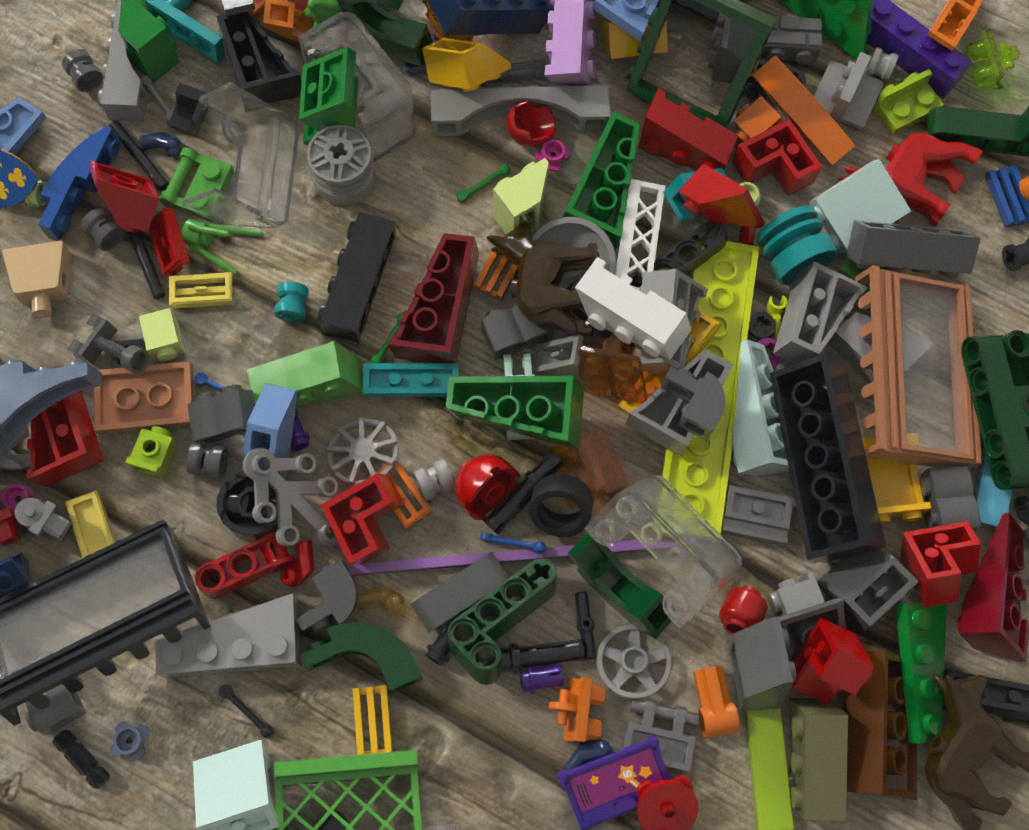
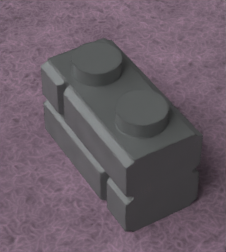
[760,16,822,65]

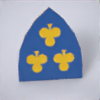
[0,149,40,207]

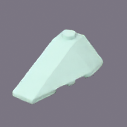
[732,340,789,476]

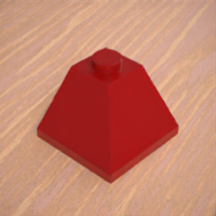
[89,161,159,233]
[679,164,765,228]

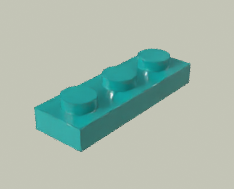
[363,363,459,398]

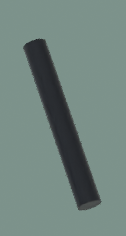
[109,120,169,191]
[126,230,166,300]

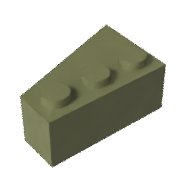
[789,698,848,821]

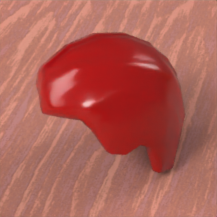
[506,101,556,148]

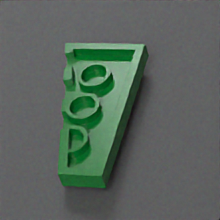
[895,602,947,744]

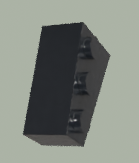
[216,12,301,109]

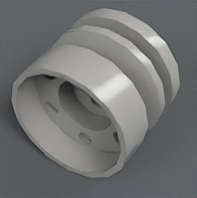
[307,124,376,206]

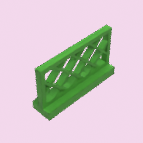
[274,750,422,830]

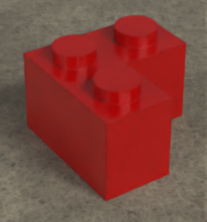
[732,119,822,196]
[321,473,404,565]
[900,521,981,607]
[792,617,875,705]

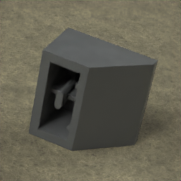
[708,12,756,84]
[817,549,919,633]
[728,616,796,711]

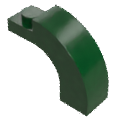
[567,530,677,639]
[300,623,423,694]

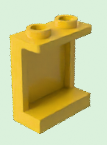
[862,433,932,525]

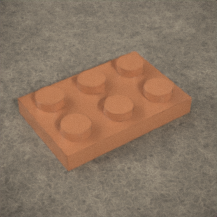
[94,361,194,435]

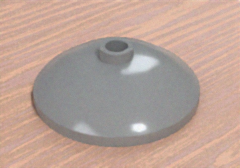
[531,217,616,289]

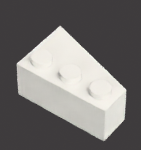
[575,257,691,360]

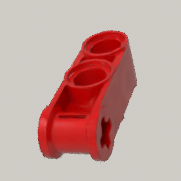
[195,531,295,599]

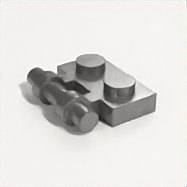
[622,698,699,772]

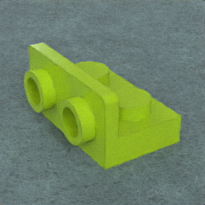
[873,69,944,135]

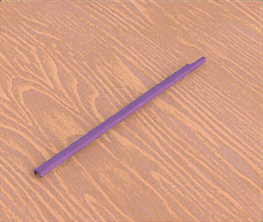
[323,537,694,576]

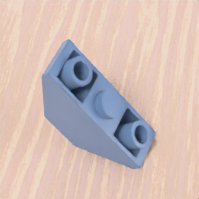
[243,383,298,480]

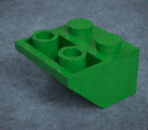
[118,0,180,83]

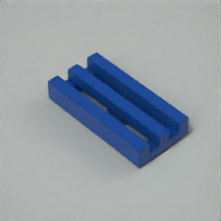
[985,165,1029,228]

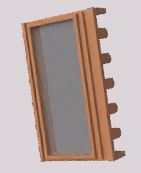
[855,265,982,468]

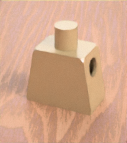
[2,240,72,318]

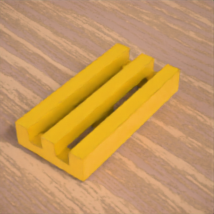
[352,685,393,755]

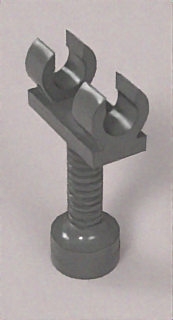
[67,314,149,374]

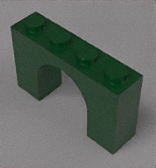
[337,0,433,66]

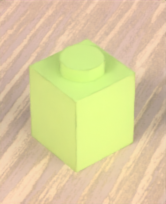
[139,308,185,362]

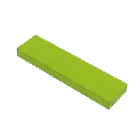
[745,708,794,830]

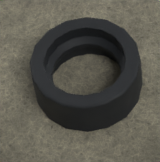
[528,474,594,537]

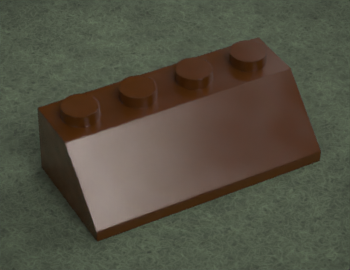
[844,651,917,800]

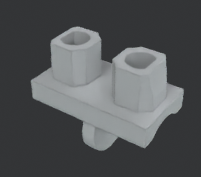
[15,498,72,541]

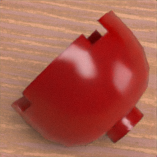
[454,454,520,520]

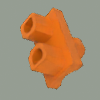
[548,677,606,742]

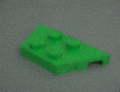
[779,0,874,60]

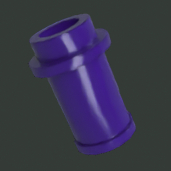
[290,409,310,452]
[520,664,564,694]

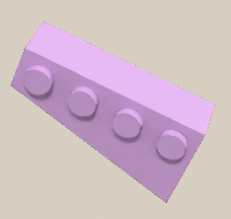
[544,0,596,86]

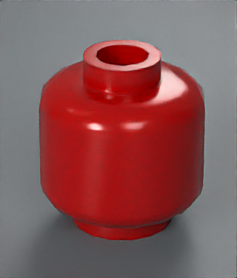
[719,586,768,635]

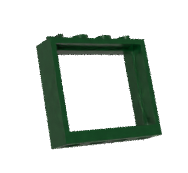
[626,0,778,129]

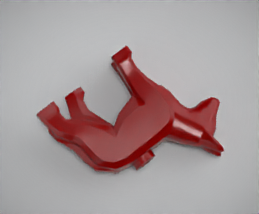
[838,133,983,227]

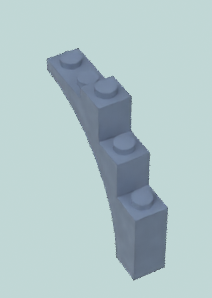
[0,360,102,457]

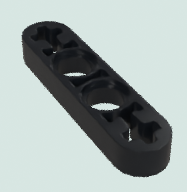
[630,221,728,287]

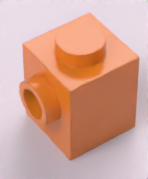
[734,96,782,142]

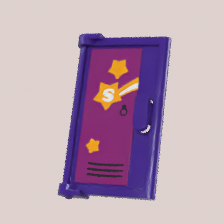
[557,735,670,830]

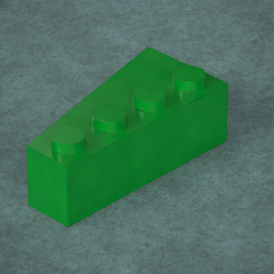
[446,376,584,450]

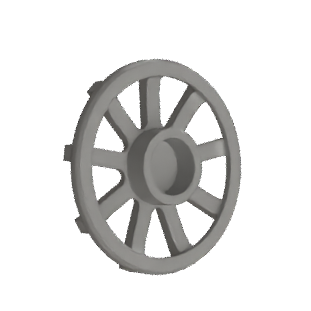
[327,417,399,485]

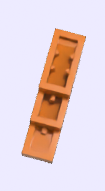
[928,0,983,51]
[752,55,856,166]

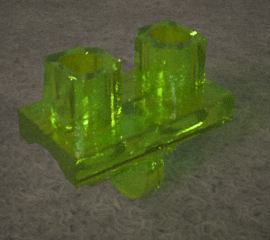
[967,29,1020,90]

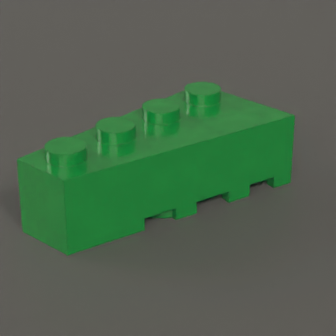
[563,111,640,250]

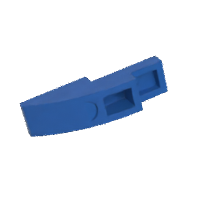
[38,126,120,241]

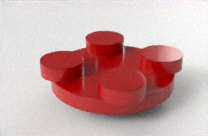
[636,775,698,830]

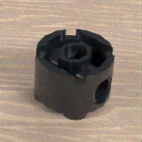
[217,471,278,543]

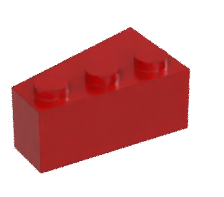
[26,366,104,487]

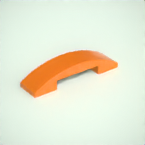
[263,0,363,50]

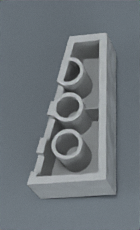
[155,593,302,679]

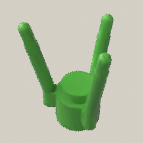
[181,219,264,276]

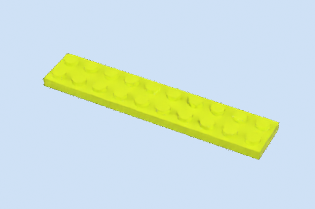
[653,238,760,544]

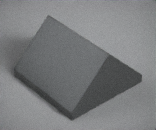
[780,597,846,661]

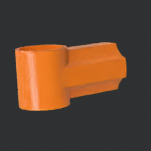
[693,666,740,739]

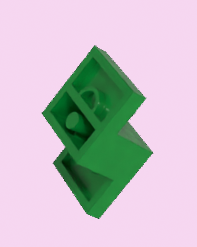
[299,46,359,145]

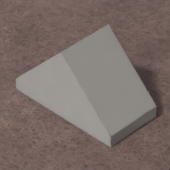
[532,334,584,381]

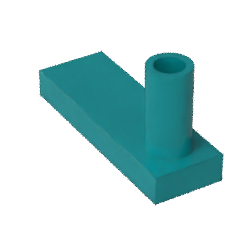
[146,0,225,64]

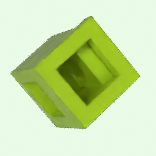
[125,426,178,480]

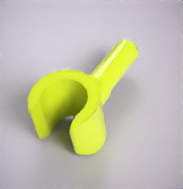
[766,295,787,341]

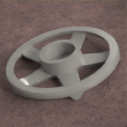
[596,624,672,700]

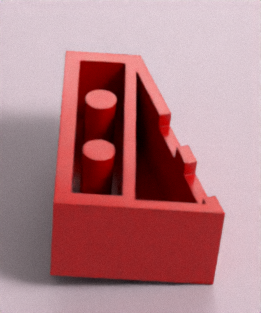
[638,87,738,170]

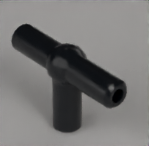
[574,591,597,660]

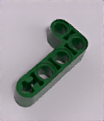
[927,106,1029,156]
[448,558,557,685]

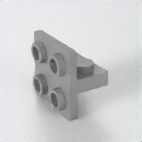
[814,52,884,130]

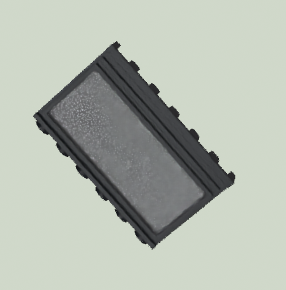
[0,519,211,726]

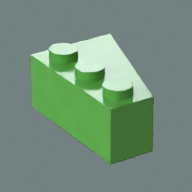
[247,341,363,407]

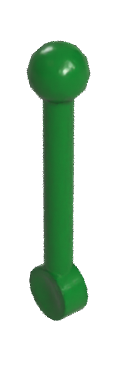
[456,164,510,203]
[371,312,404,363]

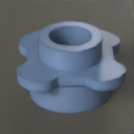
[110,722,150,760]

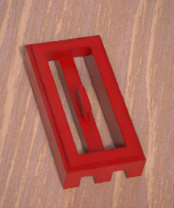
[149,208,190,277]

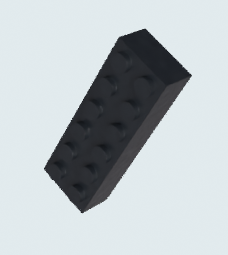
[770,353,886,562]

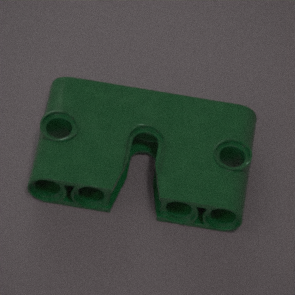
[961,330,1029,490]

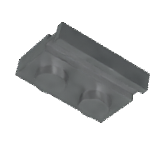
[721,485,794,546]

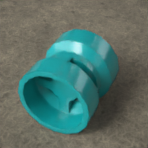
[274,281,309,322]

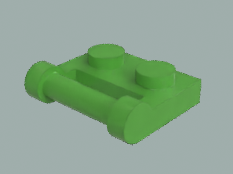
[159,147,234,221]

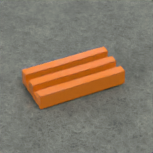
[474,234,519,301]
[369,461,433,531]

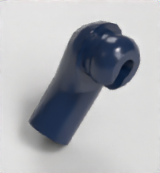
[139,132,182,158]
[563,739,614,771]

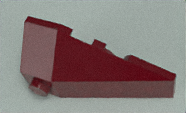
[957,513,1029,662]

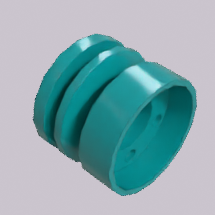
[756,205,839,285]

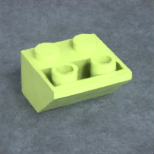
[493,158,549,234]

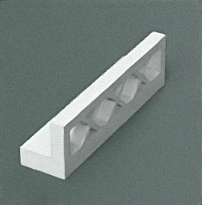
[615,179,665,290]

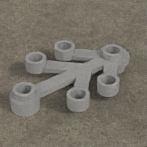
[243,448,338,548]

